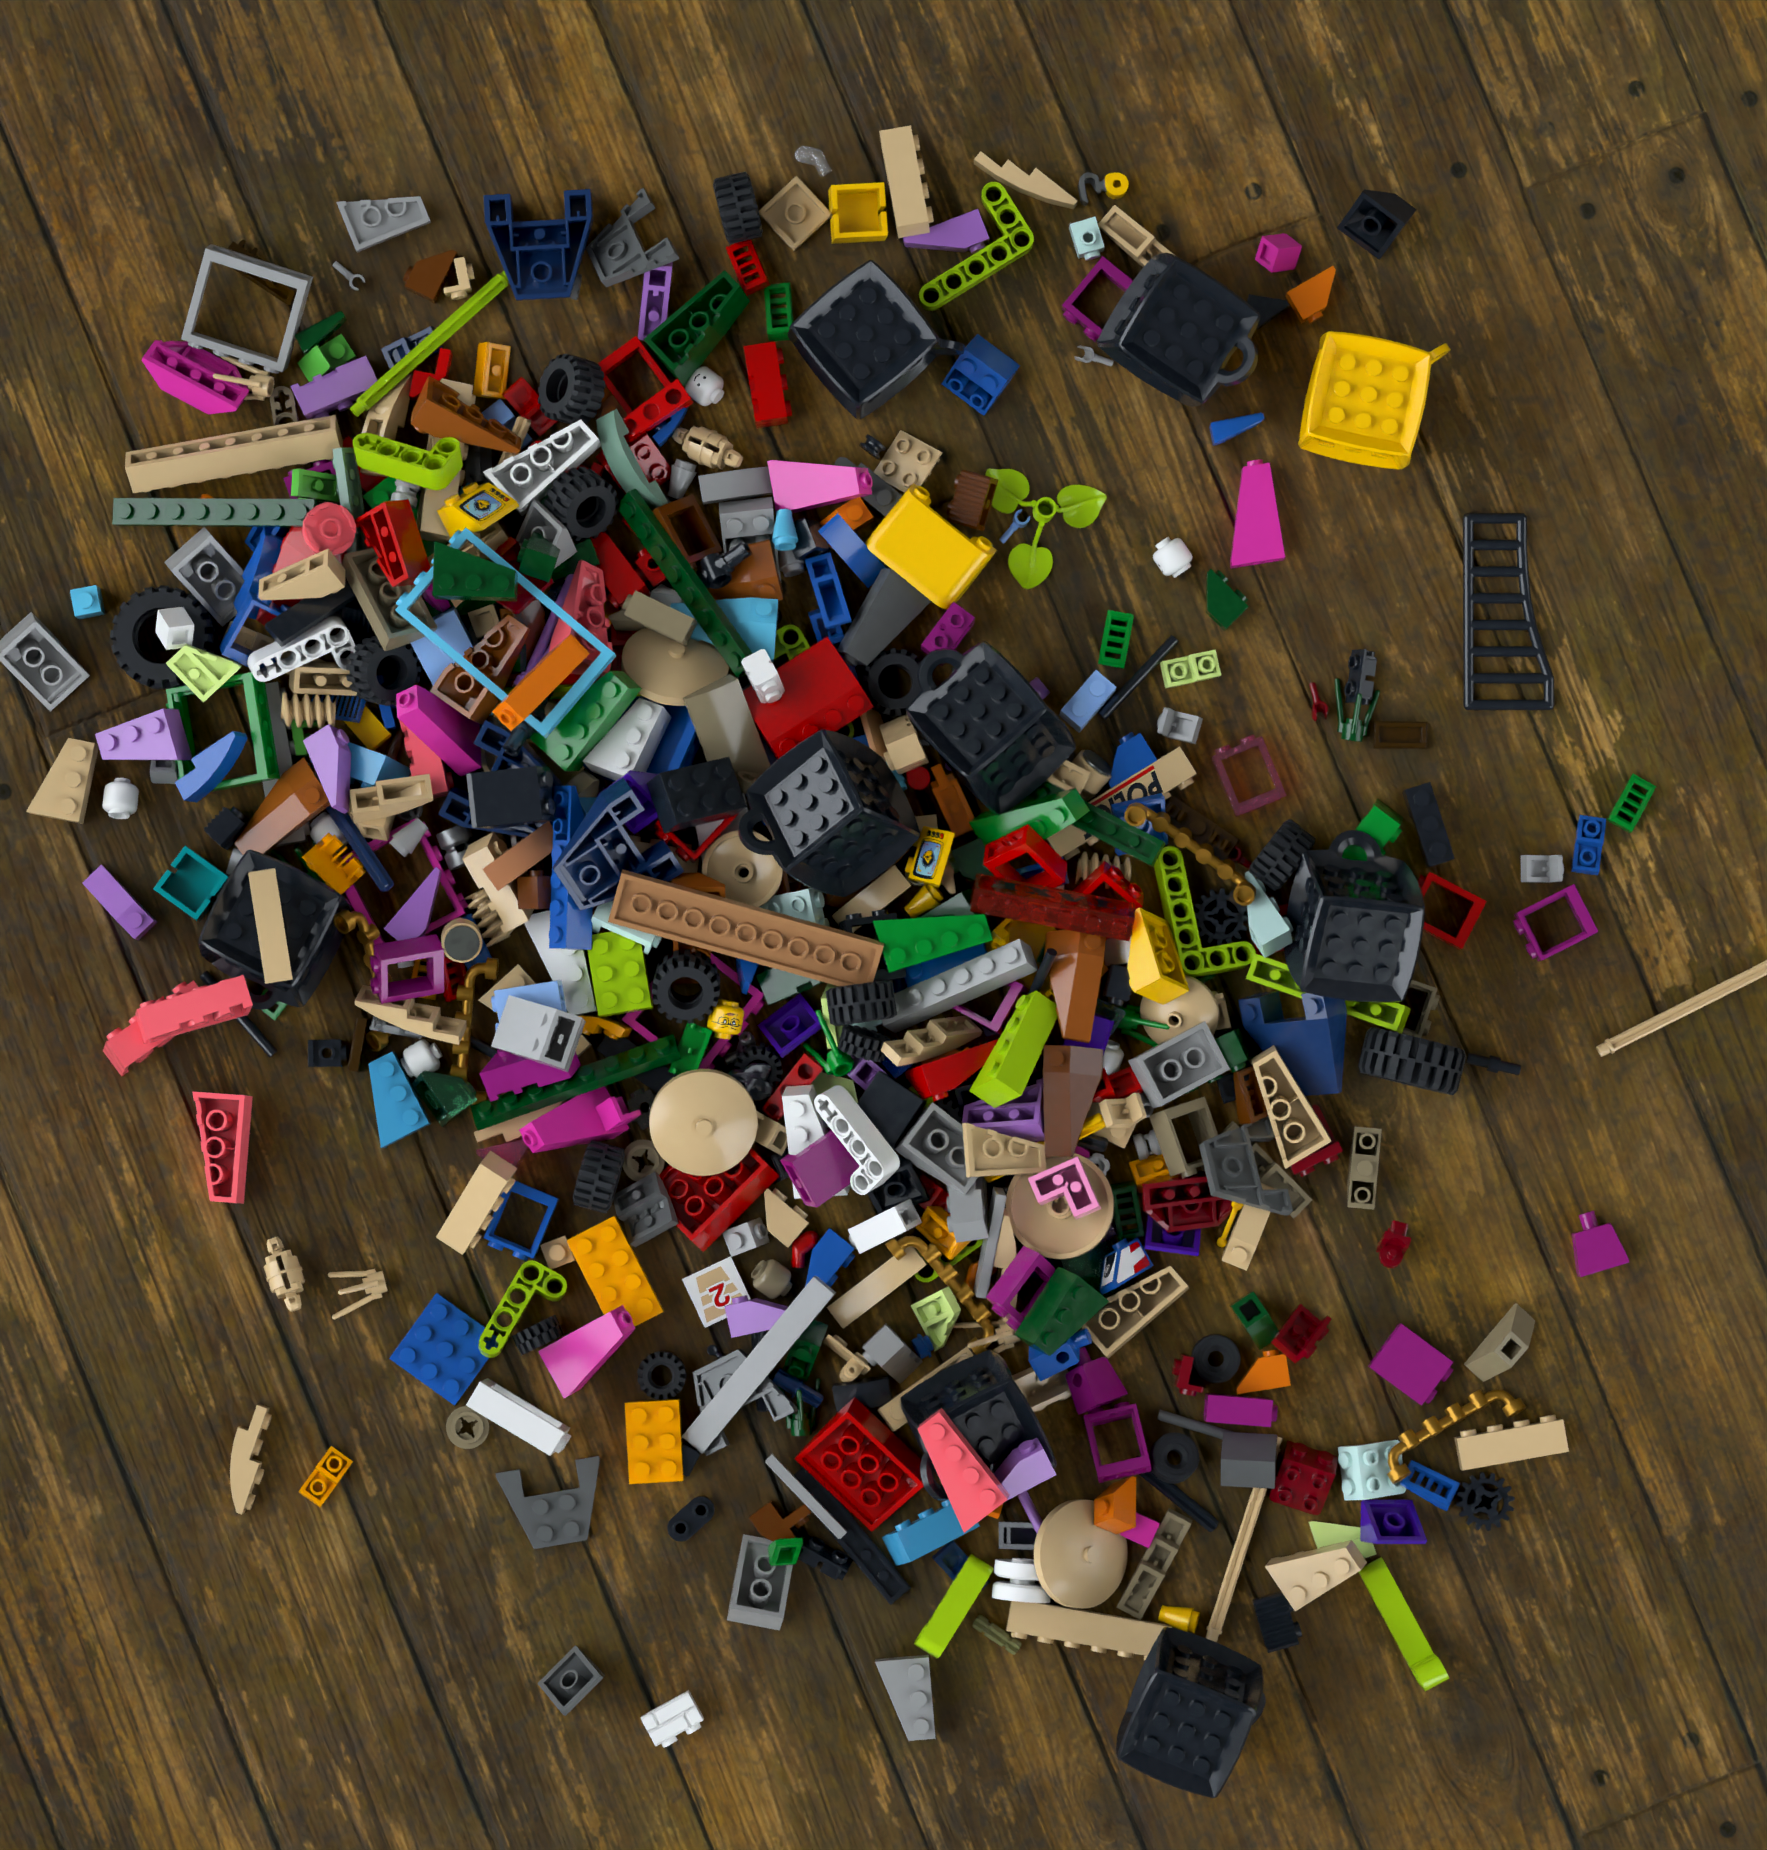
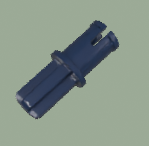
[773,1368,824,1408]

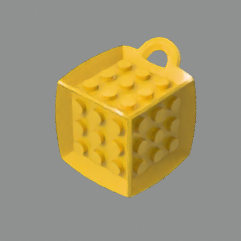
[1298,331,1451,469]

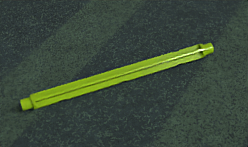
[350,271,509,417]

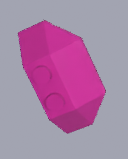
[142,340,249,414]

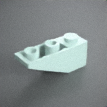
[1245,871,1293,958]

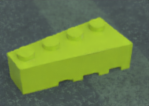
[969,990,1057,1108]

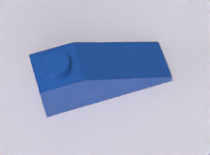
[904,943,988,988]

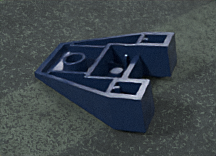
[483,189,594,301]
[438,715,564,837]
[552,778,684,911]
[1238,991,1347,1096]

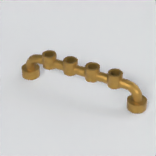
[1124,802,1256,906]
[333,910,393,1051]
[450,957,499,1106]
[885,1236,994,1354]
[1387,1389,1526,1484]

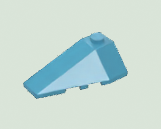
[671,597,778,662]

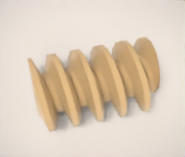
[281,692,337,729]
[1075,851,1132,889]
[464,889,515,947]

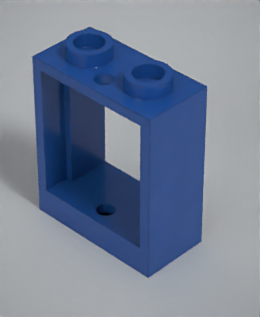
[219,591,290,669]
[484,1181,559,1261]

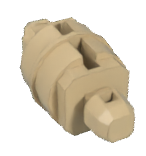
[672,426,743,469]
[264,1237,305,1312]

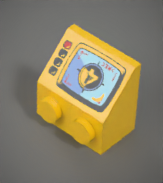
[437,482,519,538]
[905,826,955,888]

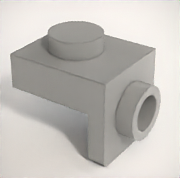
[1157,707,1203,744]
[1521,855,1564,883]
[722,1217,769,1257]

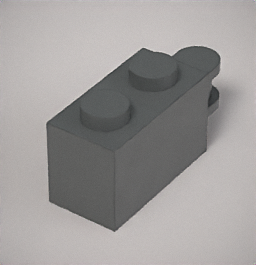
[834,457,902,519]

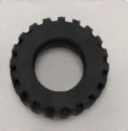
[110,585,216,690]
[1358,1027,1466,1095]

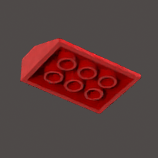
[743,637,874,760]
[659,1147,779,1252]
[794,1397,924,1532]

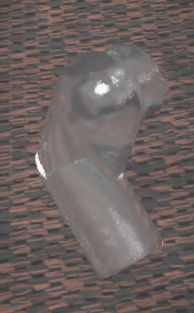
[795,146,832,177]

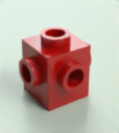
[634,548,668,589]

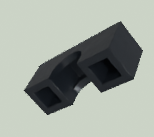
[1402,782,1455,868]

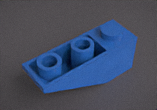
[805,1228,855,1287]

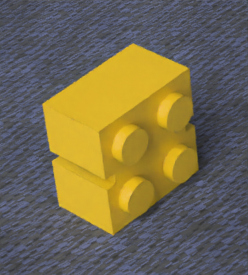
[828,182,888,244]

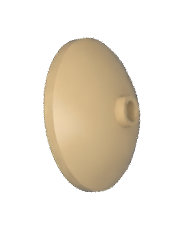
[702,830,783,907]
[1140,975,1220,1045]

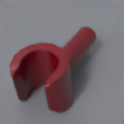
[1309,682,1328,721]
[1228,846,1252,869]

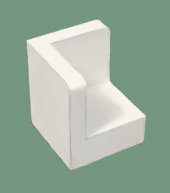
[156,607,194,650]

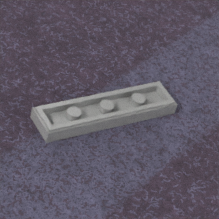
[973,1187,1007,1298]
[765,1453,847,1539]

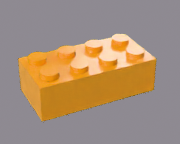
[566,1216,664,1326]

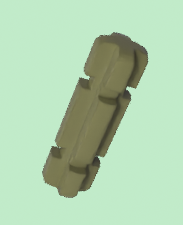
[972,1615,1022,1655]

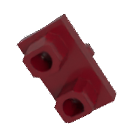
[1376,1220,1411,1268]

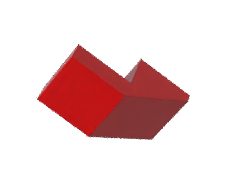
[409,348,453,401]
[1093,1066,1144,1103]

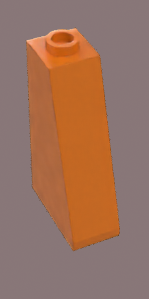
[492,634,590,731]

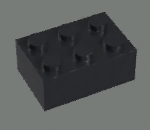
[646,757,747,834]

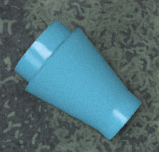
[772,509,798,551]

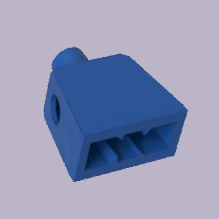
[1028,1328,1092,1381]

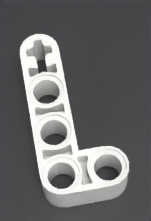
[247,616,356,682]
[814,1085,900,1195]

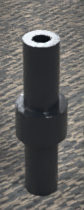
[1466,1053,1521,1076]

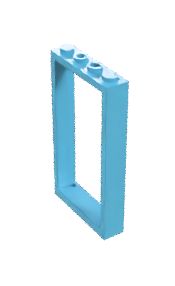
[395,528,616,738]

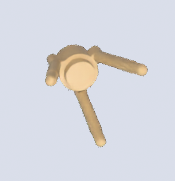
[213,356,274,401]
[328,1269,388,1320]
[953,1319,1020,1353]

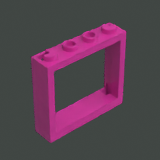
[342,818,468,945]
[622,953,765,1069]

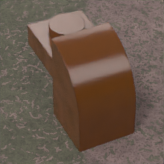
[749,1501,812,1541]

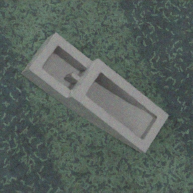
[698,467,773,505]

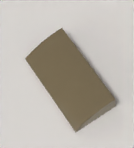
[341,548,437,651]
[683,674,770,777]

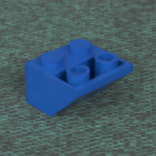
[942,334,1020,416]

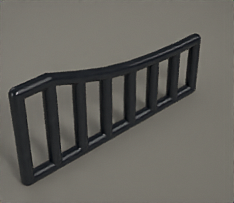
[1463,513,1555,710]

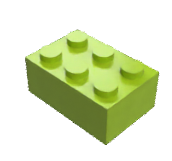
[587,931,654,1017]

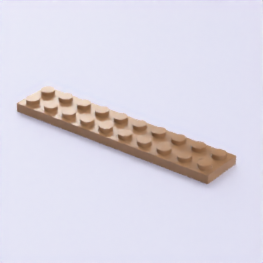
[608,869,884,987]

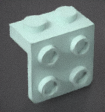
[760,888,830,927]
[1338,1440,1406,1501]

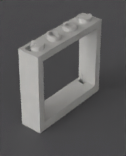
[181,244,313,374]

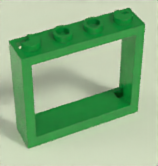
[166,672,280,792]

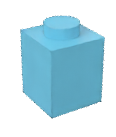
[70,585,105,619]

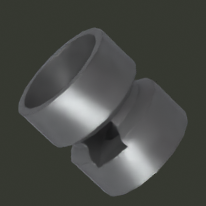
[436,825,473,870]

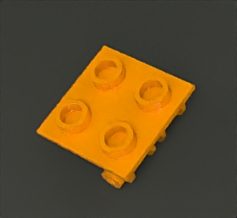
[302,833,366,895]

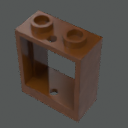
[652,494,723,570]

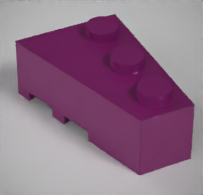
[479,1049,581,1102]

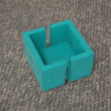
[153,846,229,922]

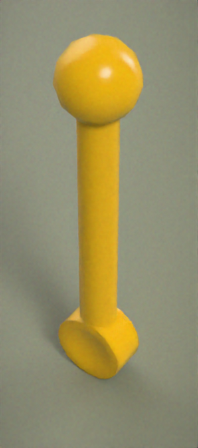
[1217,1201,1243,1247]

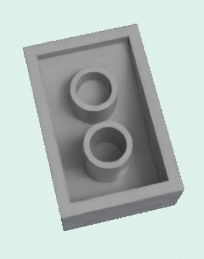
[164,527,244,627]
[0,612,90,712]
[1128,1021,1230,1108]
[894,1102,978,1195]
[727,1534,793,1631]

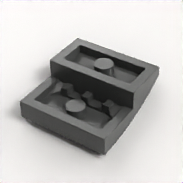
[613,1172,678,1247]

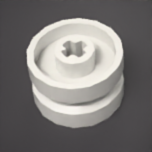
[992,1558,1051,1603]

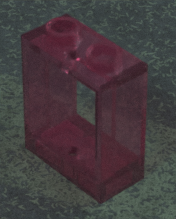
[1211,734,1287,818]

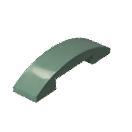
[596,409,668,511]

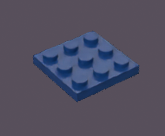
[389,1293,497,1406]

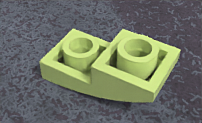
[1160,649,1221,689]

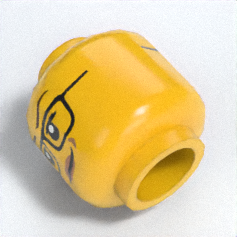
[707,999,744,1040]

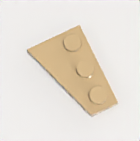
[962,1123,1046,1178]

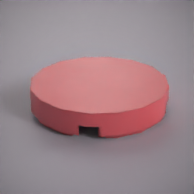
[302,502,357,556]

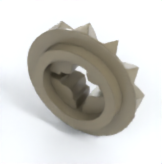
[622,1140,665,1181]
[446,1406,489,1449]

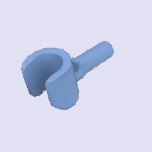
[999,509,1030,544]

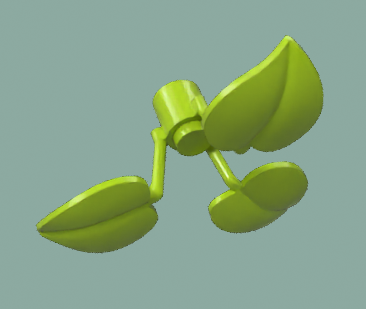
[985,468,1107,589]

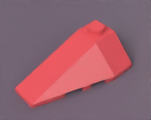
[549,560,613,676]

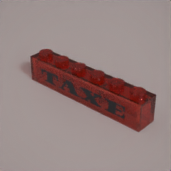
[970,873,1135,941]

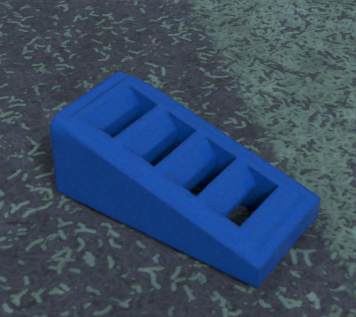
[1209,412,1264,446]
[1400,1460,1460,1511]

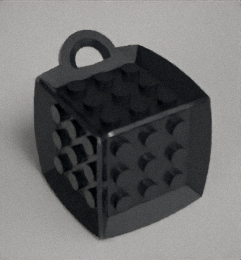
[1097,253,1260,407]
[788,260,965,420]
[906,641,1076,816]
[738,729,921,897]
[1284,830,1425,1002]
[198,849,352,1010]
[899,1350,1057,1500]
[1116,1627,1266,1799]

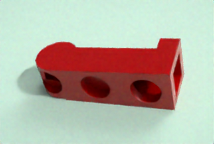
[623,378,694,442]
[761,1051,824,1122]

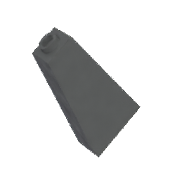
[837,569,931,667]

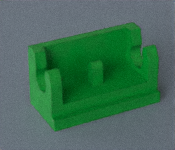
[668,1022,713,1075]

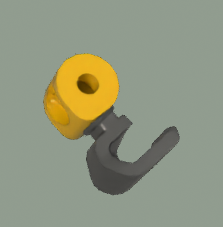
[1078,172,1128,206]

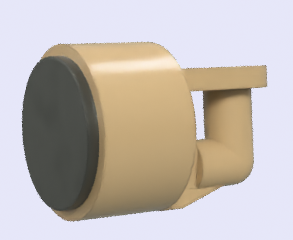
[1071,750,1112,802]
[441,917,482,963]

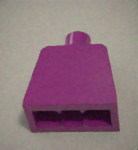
[1572,1211,1629,1277]
[1065,1347,1128,1415]

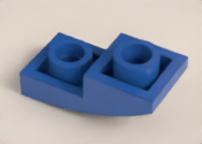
[652,406,689,448]
[1571,815,1606,876]

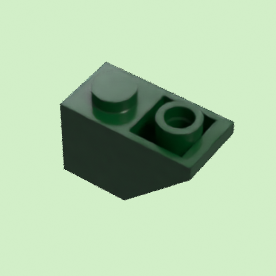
[516,532,560,582]
[1206,569,1249,632]
[1229,1291,1279,1350]
[783,1320,828,1382]

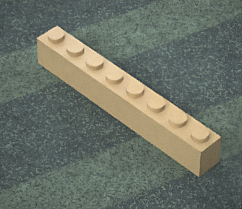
[125,415,343,493]

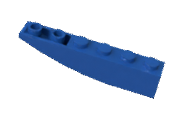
[549,786,593,950]

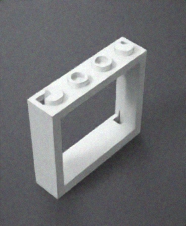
[466,1378,571,1456]

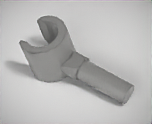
[332,261,365,291]
[1074,345,1113,366]

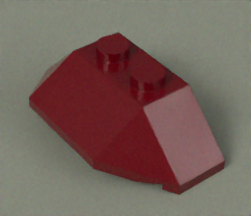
[1142,1171,1233,1233]

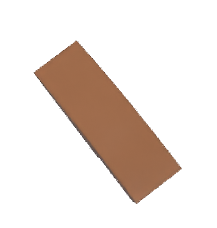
[482,822,553,891]

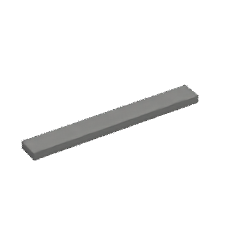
[682,1275,836,1454]

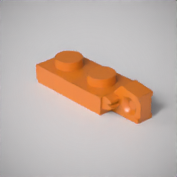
[930,763,975,838]

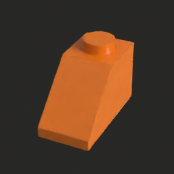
[1285,266,1336,324]
[820,497,873,549]
[1235,1349,1291,1394]
[1094,1476,1136,1534]

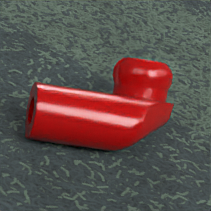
[791,1231,819,1268]

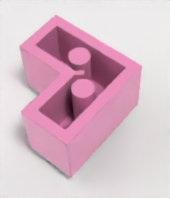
[1028,1156,1101,1219]

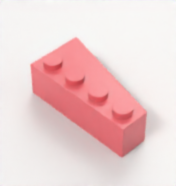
[396,688,455,799]
[135,975,253,1044]
[103,980,198,1076]
[192,1092,253,1204]
[918,1408,1009,1533]

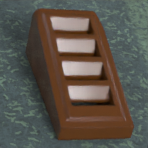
[1233,1064,1268,1124]

